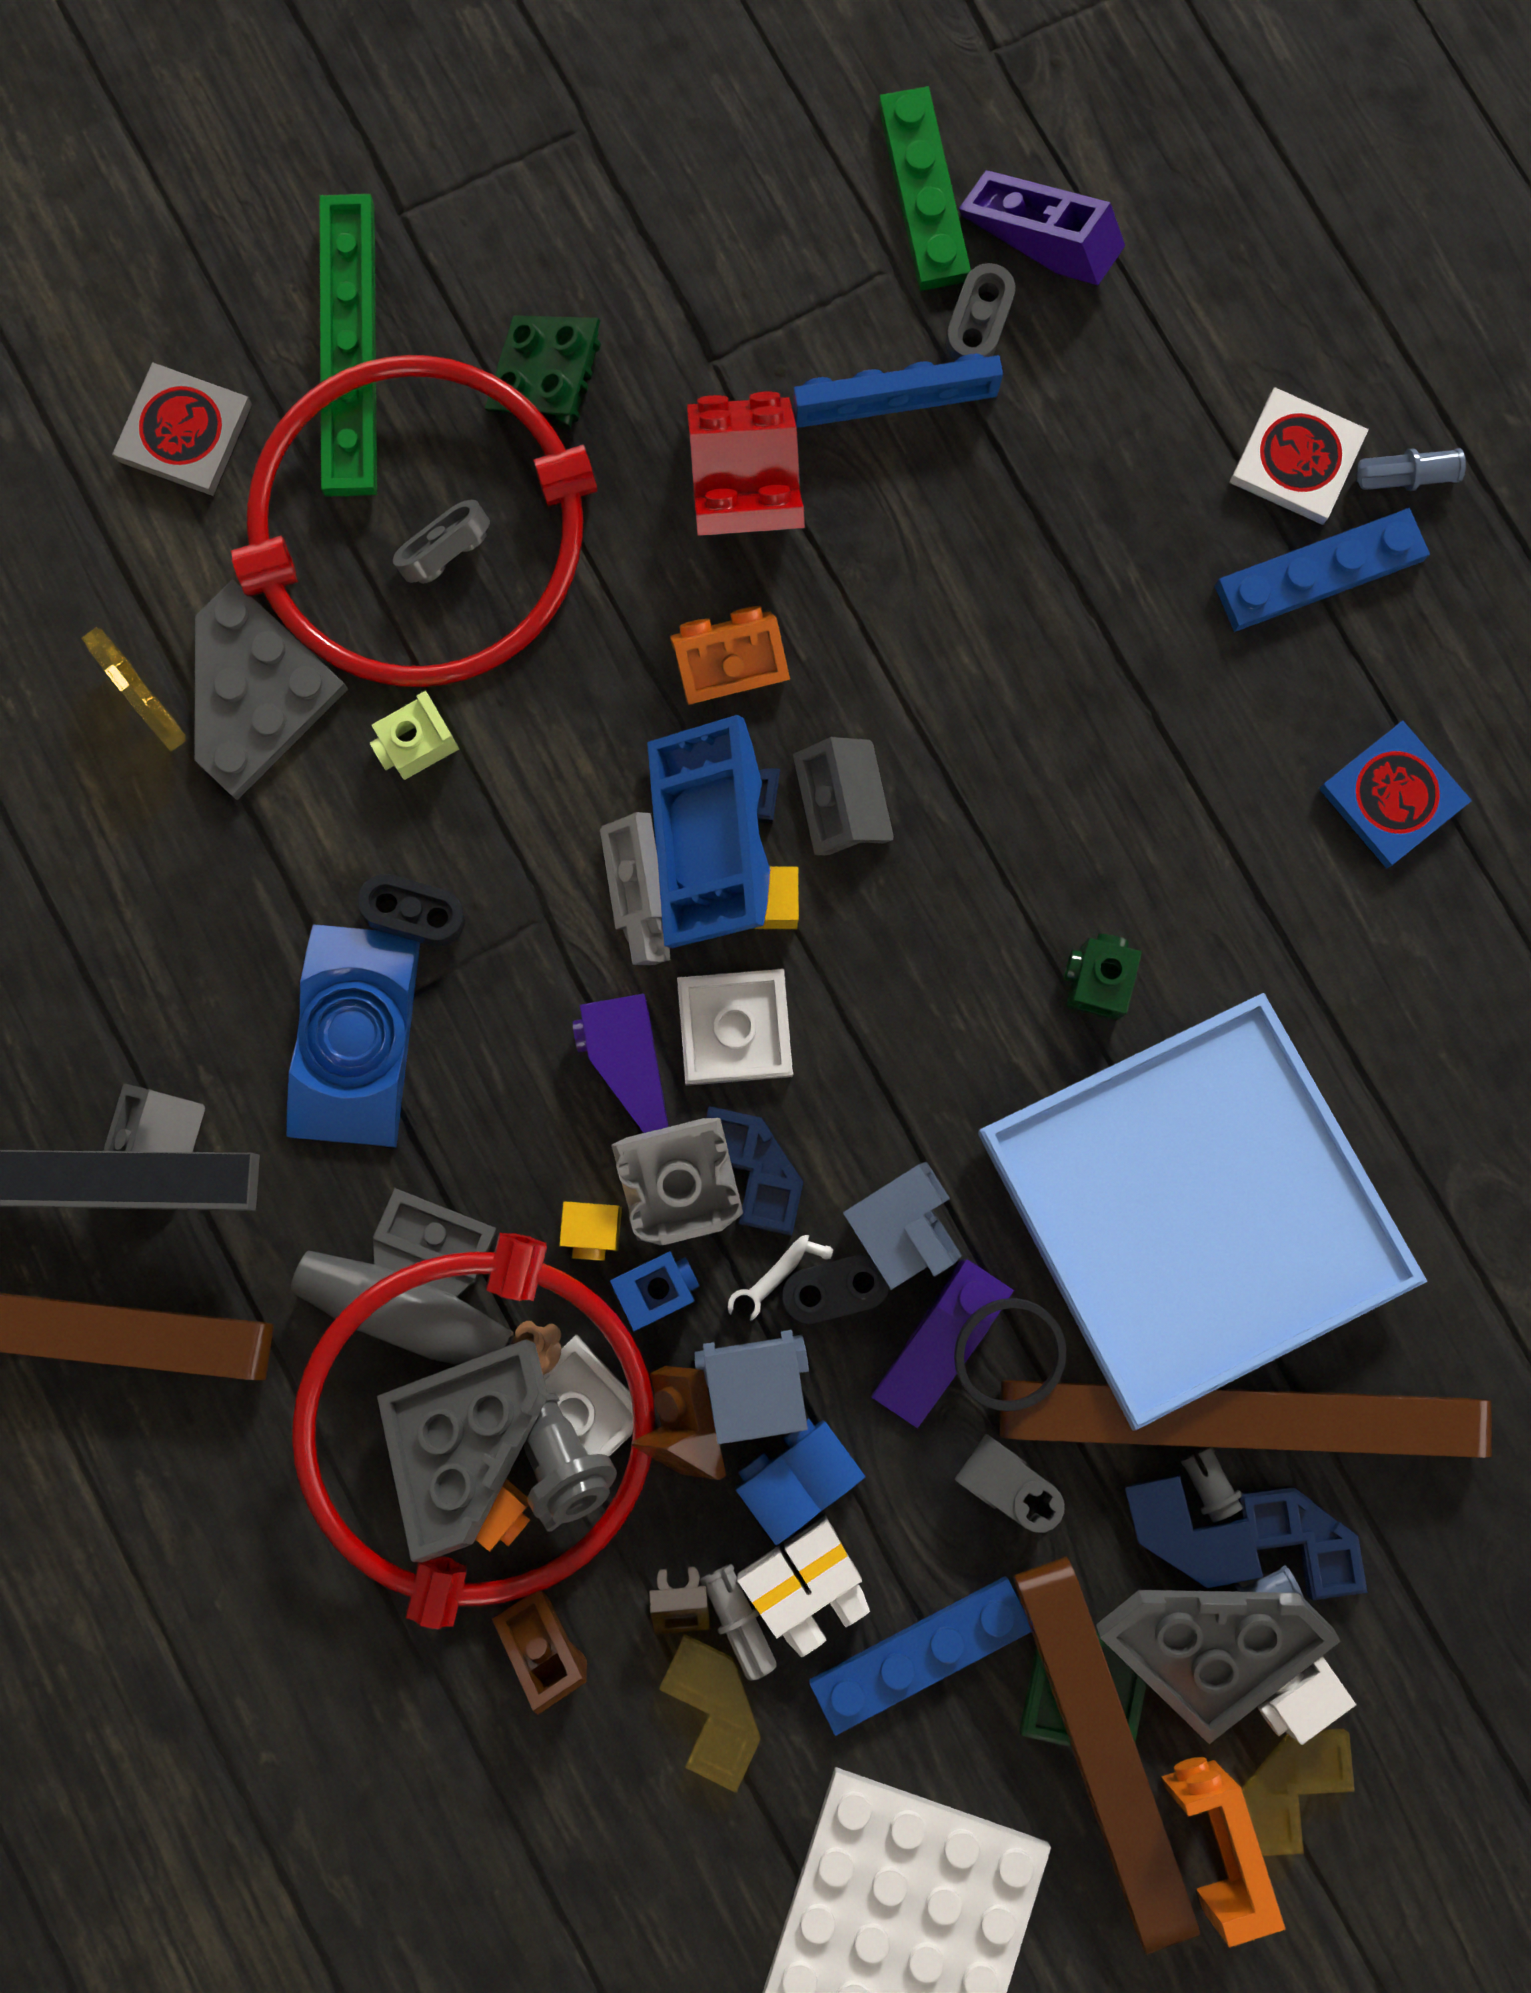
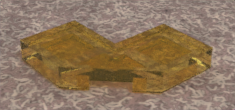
[82,627,186,752]
[659,1634,761,1792]
[1242,1729,1354,1856]

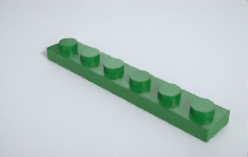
[319,194,377,497]

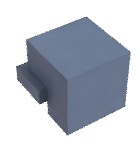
[843,1162,962,1289]
[695,1330,809,1444]

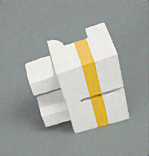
[737,1515,870,1657]

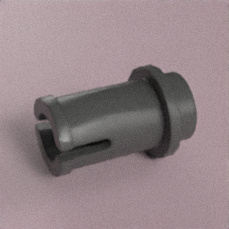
[1180,1447,1243,1523]

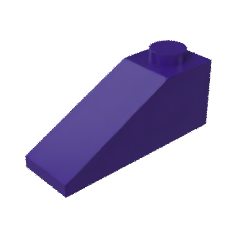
[959,170,1125,285]
[573,994,669,1133]
[871,1259,1014,1428]

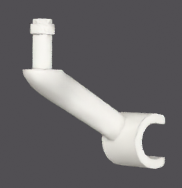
[728,1235,833,1321]

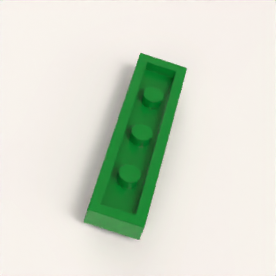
[878,86,971,291]

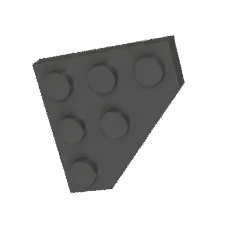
[195,579,348,800]
[377,1339,548,1563]
[1096,1590,1340,1744]

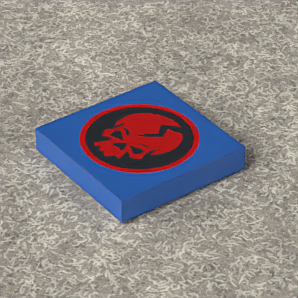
[1318,721,1472,868]

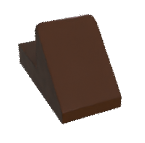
[632,1366,726,1480]
[492,1590,587,1715]

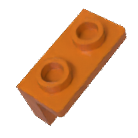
[670,606,790,705]

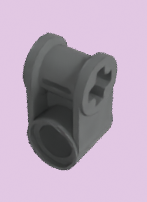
[954,1434,1064,1533]

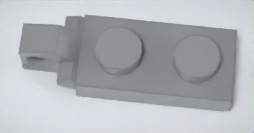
[600,812,670,965]

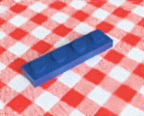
[793,354,1003,428]
[1214,508,1430,632]
[809,1576,1031,1736]

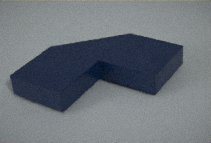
[707,1106,803,1236]
[1125,1474,1263,1588]
[1238,1486,1368,1600]

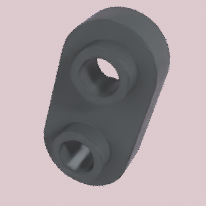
[946,263,1015,361]
[393,500,490,583]

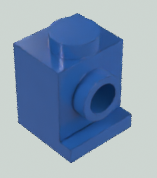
[610,1251,700,1331]

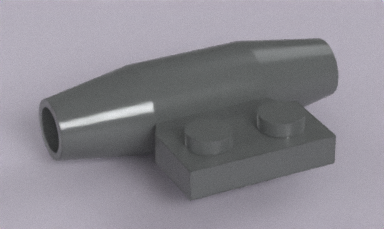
[290,1188,513,1365]

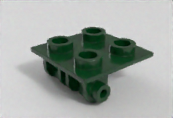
[485,316,601,430]

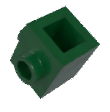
[1064,934,1142,1020]

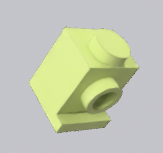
[370,691,459,780]

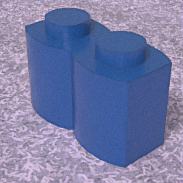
[735,1418,866,1545]

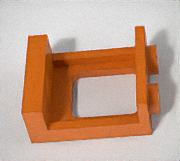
[1161,1757,1286,1947]

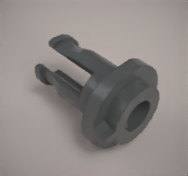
[524,1393,617,1531]

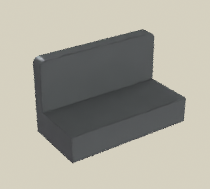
[793,737,894,855]
[103,1084,205,1152]

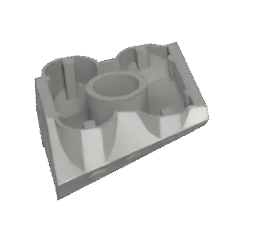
[611,1118,743,1245]

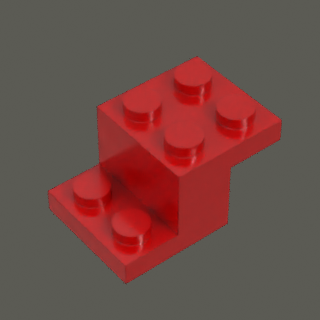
[687,391,805,536]

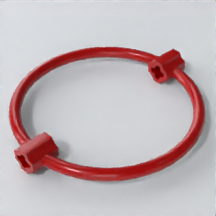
[231,355,597,687]
[292,1233,656,1629]

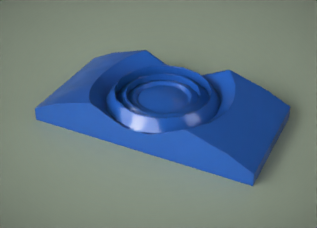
[647,715,770,948]
[287,925,420,1148]

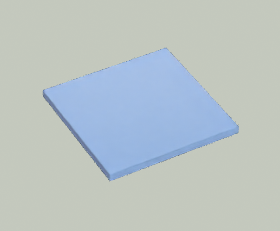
[978,993,1428,1431]

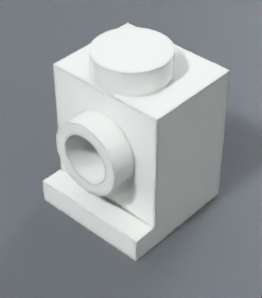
[1258,1656,1356,1745]

